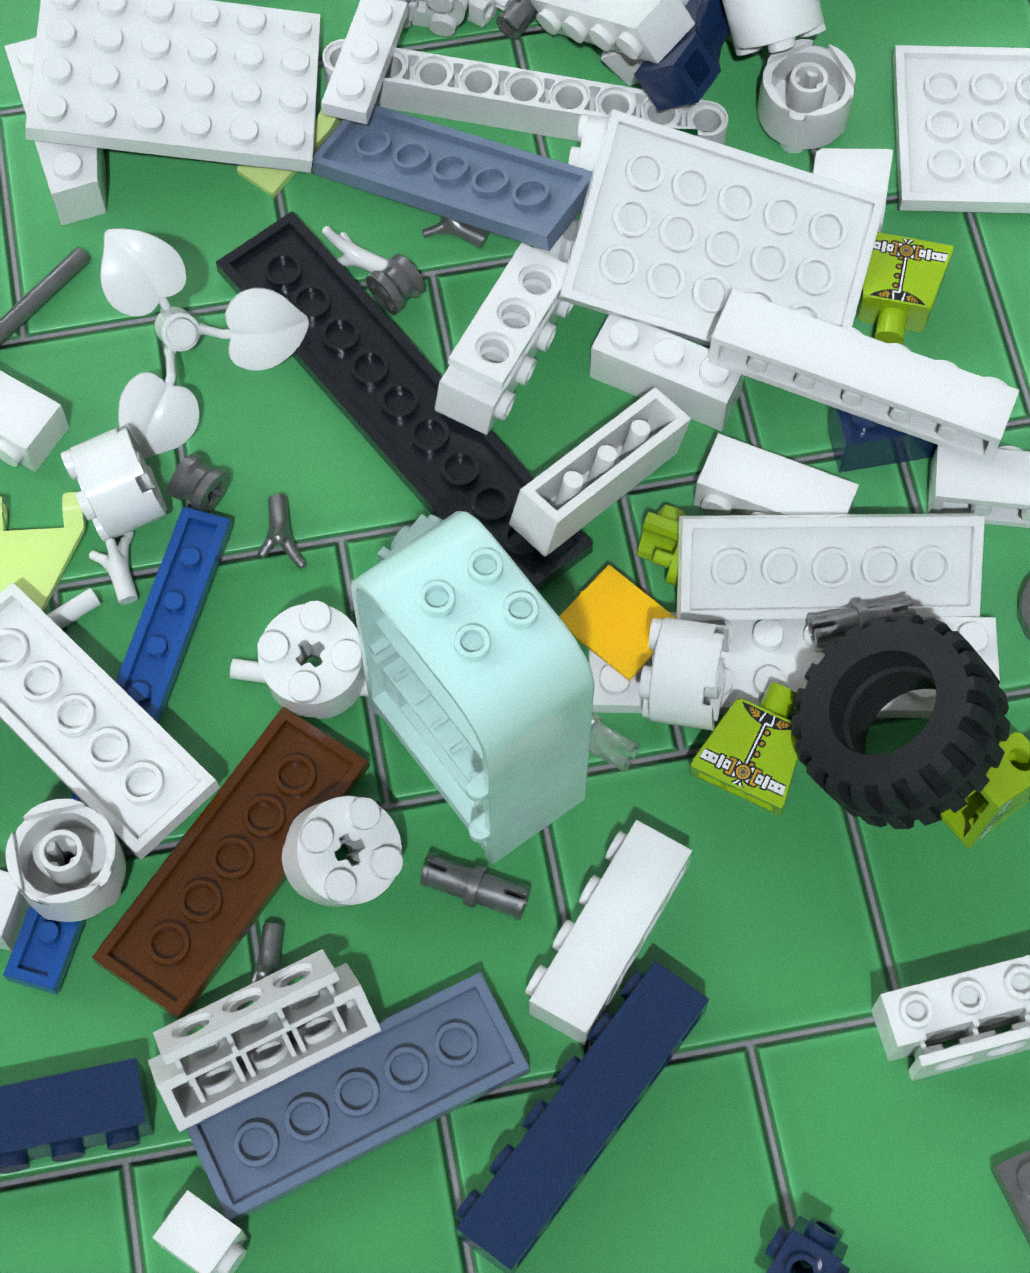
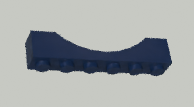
[634,0,730,111]

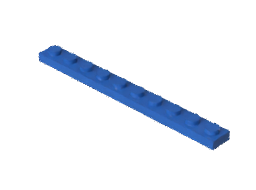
[3,507,232,995]

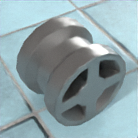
[366,254,426,315]
[168,453,230,513]

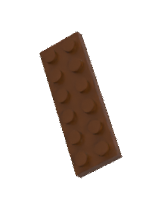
[92,706,369,1020]

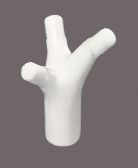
[322,226,388,273]
[89,531,138,605]

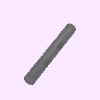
[0,247,90,345]

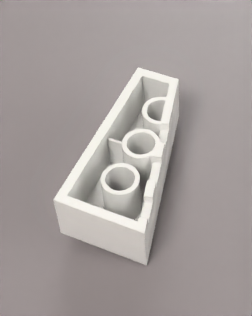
[4,37,107,226]

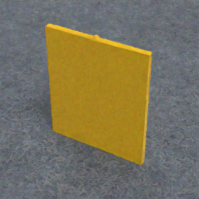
[559,565,677,681]

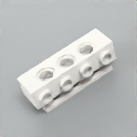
[434,243,574,435]
[148,949,381,1132]
[871,955,1030,1081]

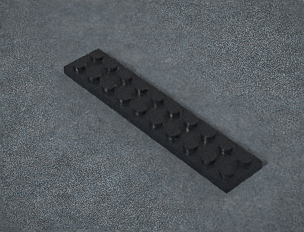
[216,211,593,592]

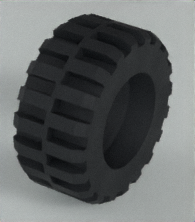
[792,614,1010,829]

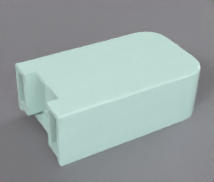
[351,511,594,864]

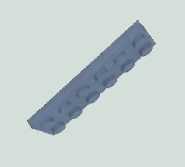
[311,105,593,251]
[186,972,530,1223]

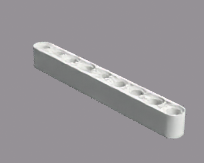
[323,39,728,145]

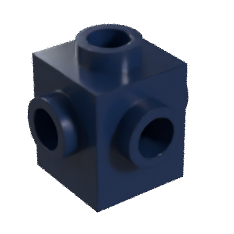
[763,1215,850,1273]

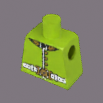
[857,232,954,345]
[690,682,798,817]
[940,732,1030,849]

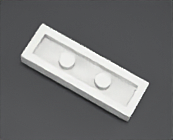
[321,0,408,125]

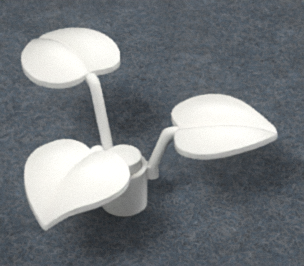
[100,228,309,459]

